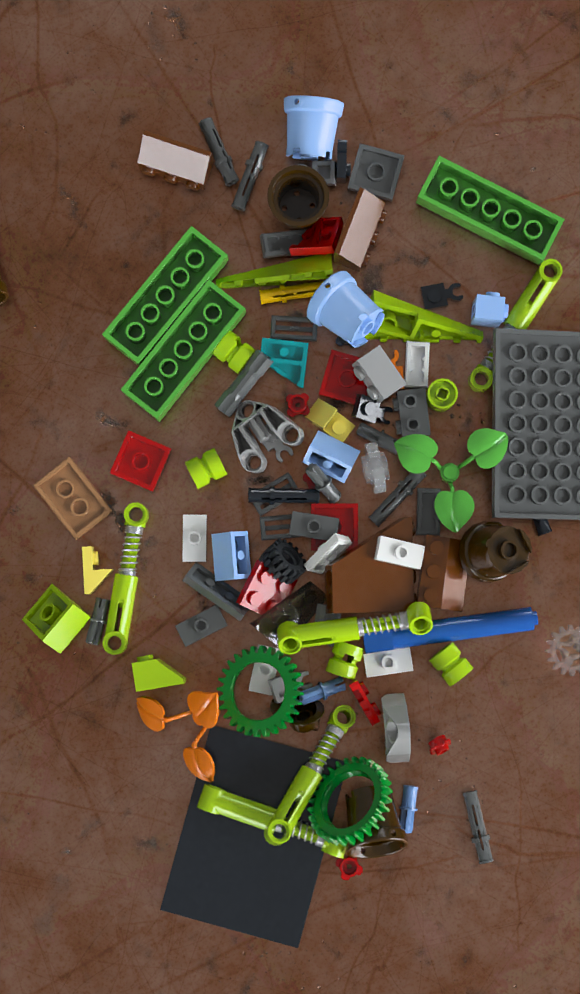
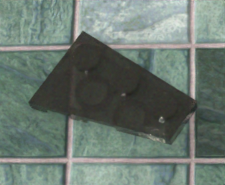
[250,581,326,646]

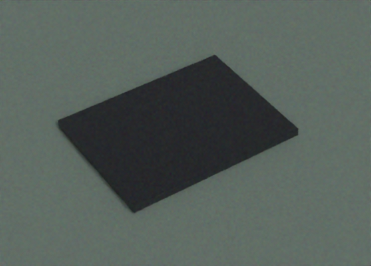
[160,725,344,948]

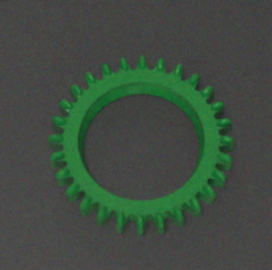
[217,646,304,737]
[307,756,393,847]

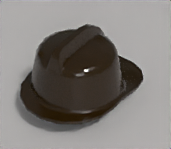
[270,696,325,733]

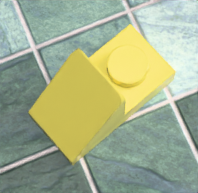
[304,398,355,442]
[82,546,114,595]

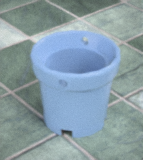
[284,95,344,161]
[307,271,385,348]

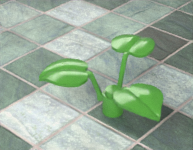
[394,428,508,533]

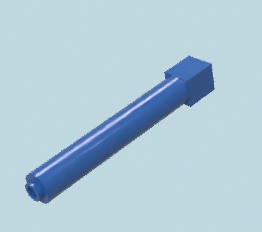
[362,607,538,653]

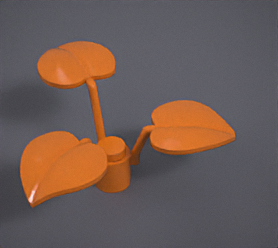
[136,691,221,782]

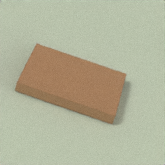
[33,456,113,541]

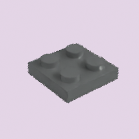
[347,143,405,202]

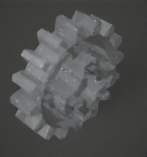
[360,442,390,494]
[545,625,580,676]

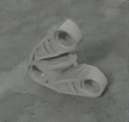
[231,400,304,474]
[381,693,411,763]

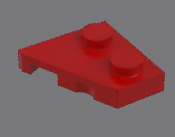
[289,216,344,256]
[348,679,381,726]

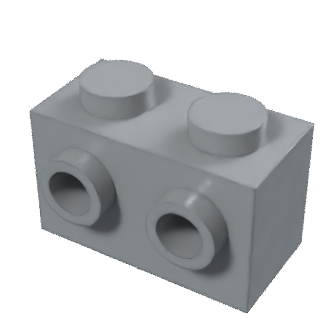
[352,345,406,404]

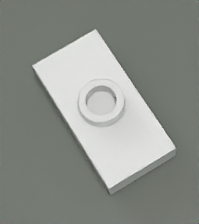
[404,341,430,390]
[182,515,207,562]
[304,533,352,574]
[374,536,425,570]
[248,644,280,695]
[363,647,413,678]

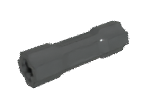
[214,349,274,417]

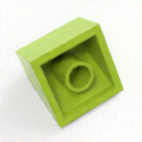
[22,584,91,654]
[132,654,187,692]

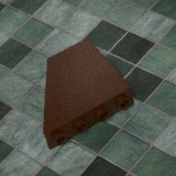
[325,517,417,614]

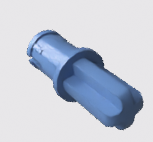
[299,676,346,705]
[399,785,418,834]

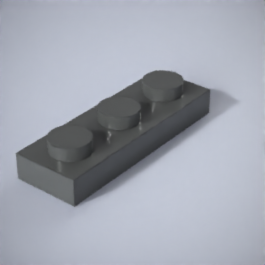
[182,562,249,621]

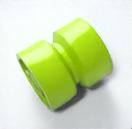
[212,331,256,374]
[426,378,458,413]
[185,448,228,489]
[325,642,364,680]
[429,642,473,686]

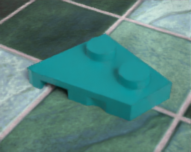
[261,337,309,388]

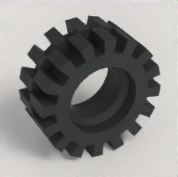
[262,539,306,584]

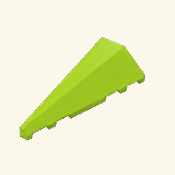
[216,254,333,289]
[364,290,484,343]

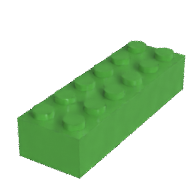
[416,156,565,266]
[102,226,229,366]
[121,280,246,422]

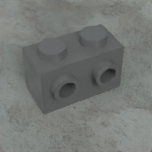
[392,388,431,438]

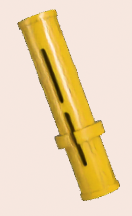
[259,281,330,305]

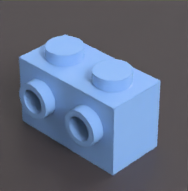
[470,292,509,328]
[302,430,360,483]
[211,531,251,581]

